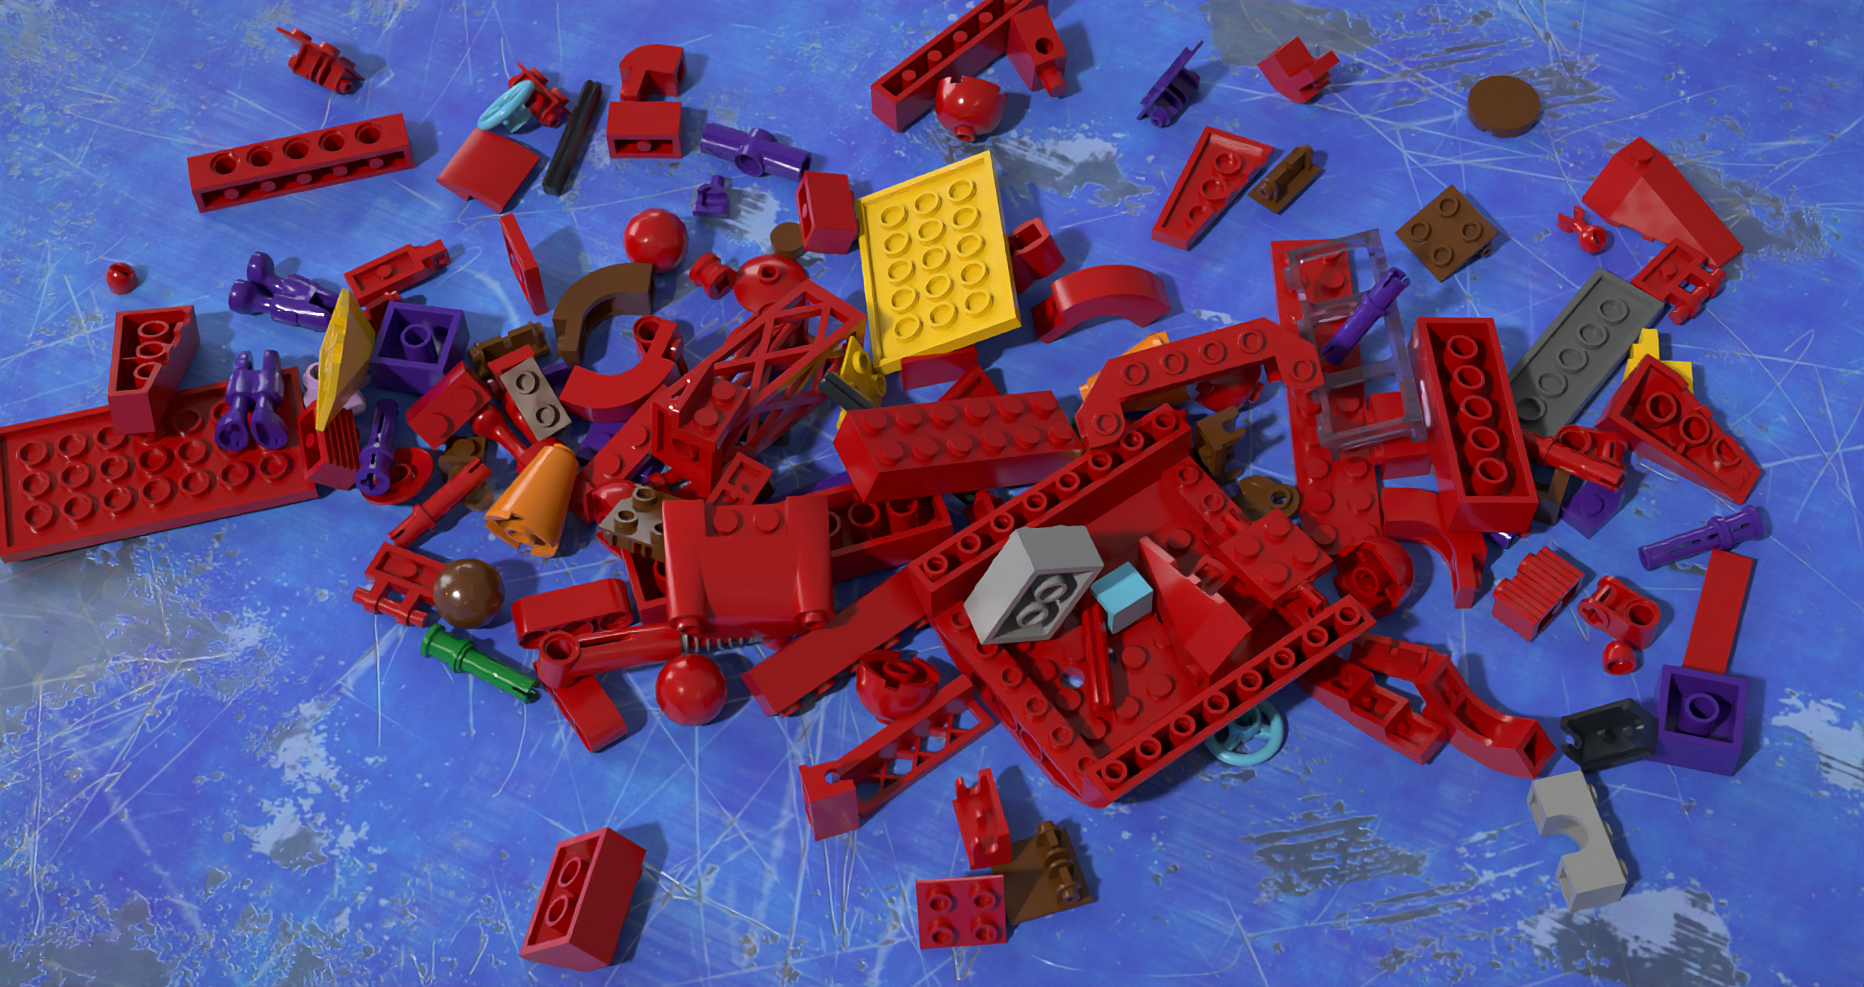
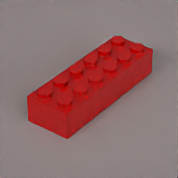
[1407,317,1539,532]
[833,390,1084,504]

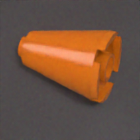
[484,444,579,558]

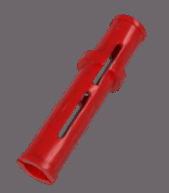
[1520,426,1627,494]
[387,456,493,550]

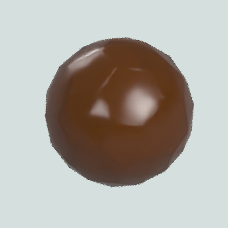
[432,558,506,630]

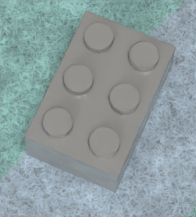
[963,525,1104,645]

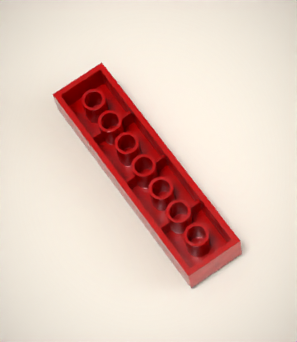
[621,482,953,625]

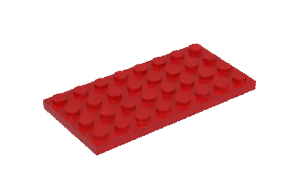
[0,366,319,564]

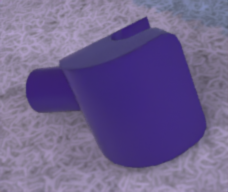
[692,175,730,218]

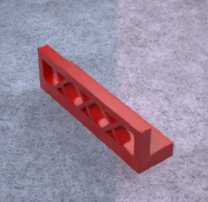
[831,674,995,820]

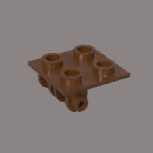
[1395,184,1498,283]
[598,483,686,564]
[990,820,1092,926]

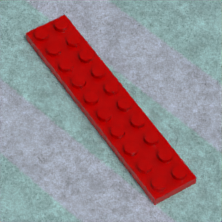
[1270,239,1383,561]

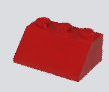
[519,827,647,972]

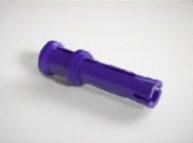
[355,398,400,496]
[1638,505,1764,571]

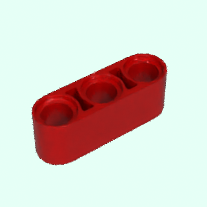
[511,578,633,650]
[533,659,628,754]

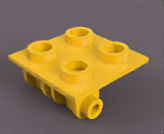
[836,336,887,430]

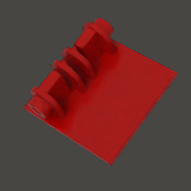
[276,27,364,95]
[915,875,1006,949]

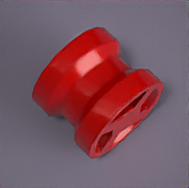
[689,252,737,300]

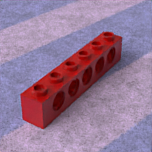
[186,113,415,213]

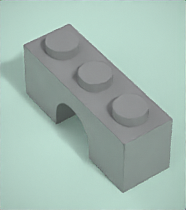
[1526,770,1628,913]

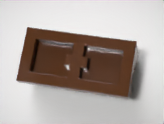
[1193,406,1246,488]

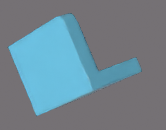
[1090,562,1153,634]

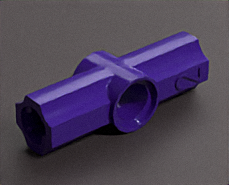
[700,122,812,183]

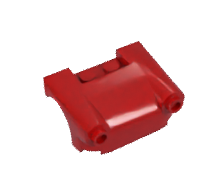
[662,495,835,639]

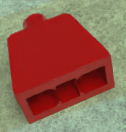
[1006,4,1068,97]

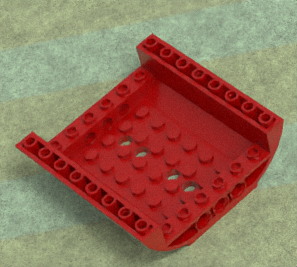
[907,402,1377,809]

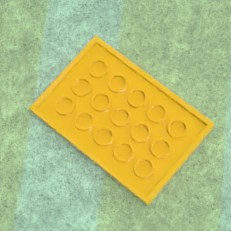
[855,150,1022,375]

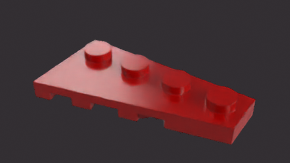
[1151,125,1274,251]

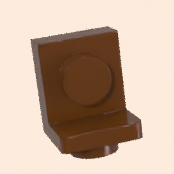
[438,436,489,484]

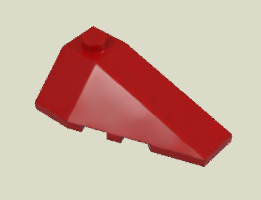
[1581,136,1744,270]
[1593,353,1761,506]
[1137,536,1253,691]

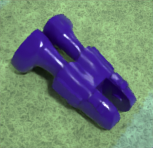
[228,251,340,332]
[214,350,289,451]

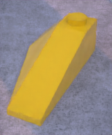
[316,288,375,431]

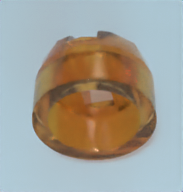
[461,481,494,513]

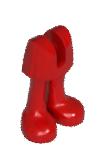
[469,391,566,475]

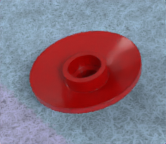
[733,254,807,313]
[360,447,435,506]

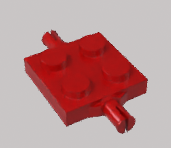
[1216,508,1333,612]

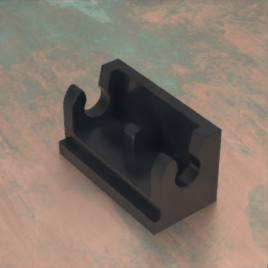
[1560,698,1659,775]

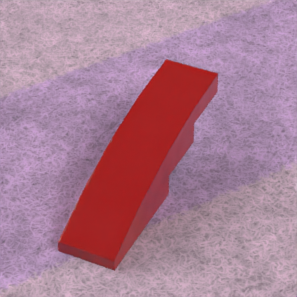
[1293,654,1448,766]

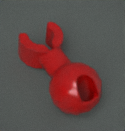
[1557,205,1608,254]

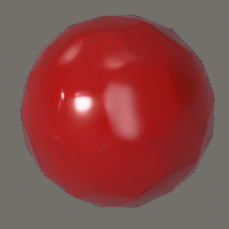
[622,208,689,274]
[655,653,728,727]

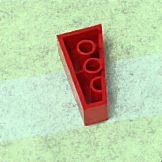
[107,305,201,436]

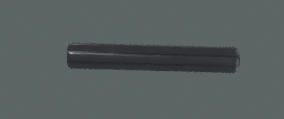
[542,80,603,196]

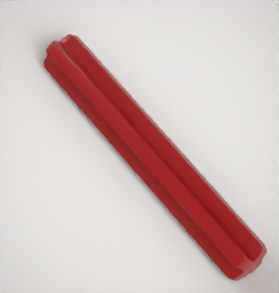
[1079,574,1115,713]

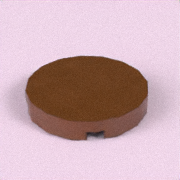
[1466,75,1541,138]

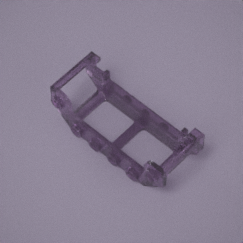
[1283,228,1428,462]

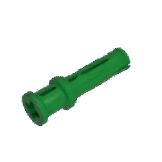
[420,623,540,704]

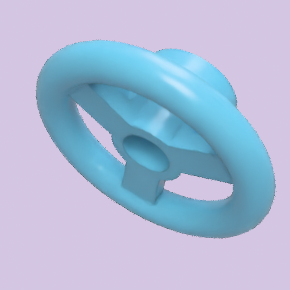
[477,80,535,133]
[1204,699,1284,766]

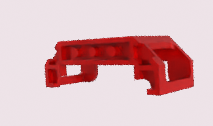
[1074,317,1325,453]

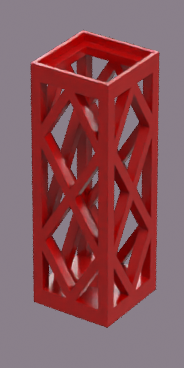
[651,278,867,494]

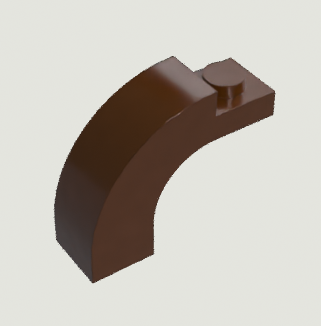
[552,263,657,372]

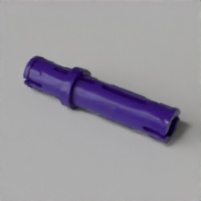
[1321,267,1410,366]

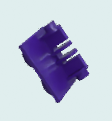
[1136,40,1204,128]

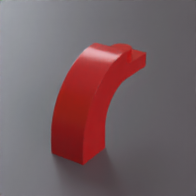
[1030,264,1172,344]
[559,318,685,423]
[1379,487,1488,609]
[1413,654,1556,779]

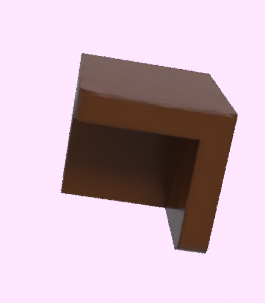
[1532,468,1571,526]

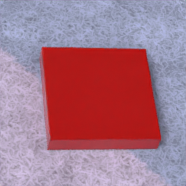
[499,213,548,317]

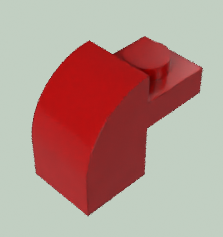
[1257,36,1340,103]
[619,44,687,102]

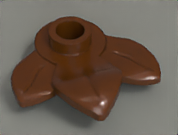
[1231,475,1301,522]

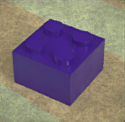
[369,301,470,395]
[1646,664,1749,777]

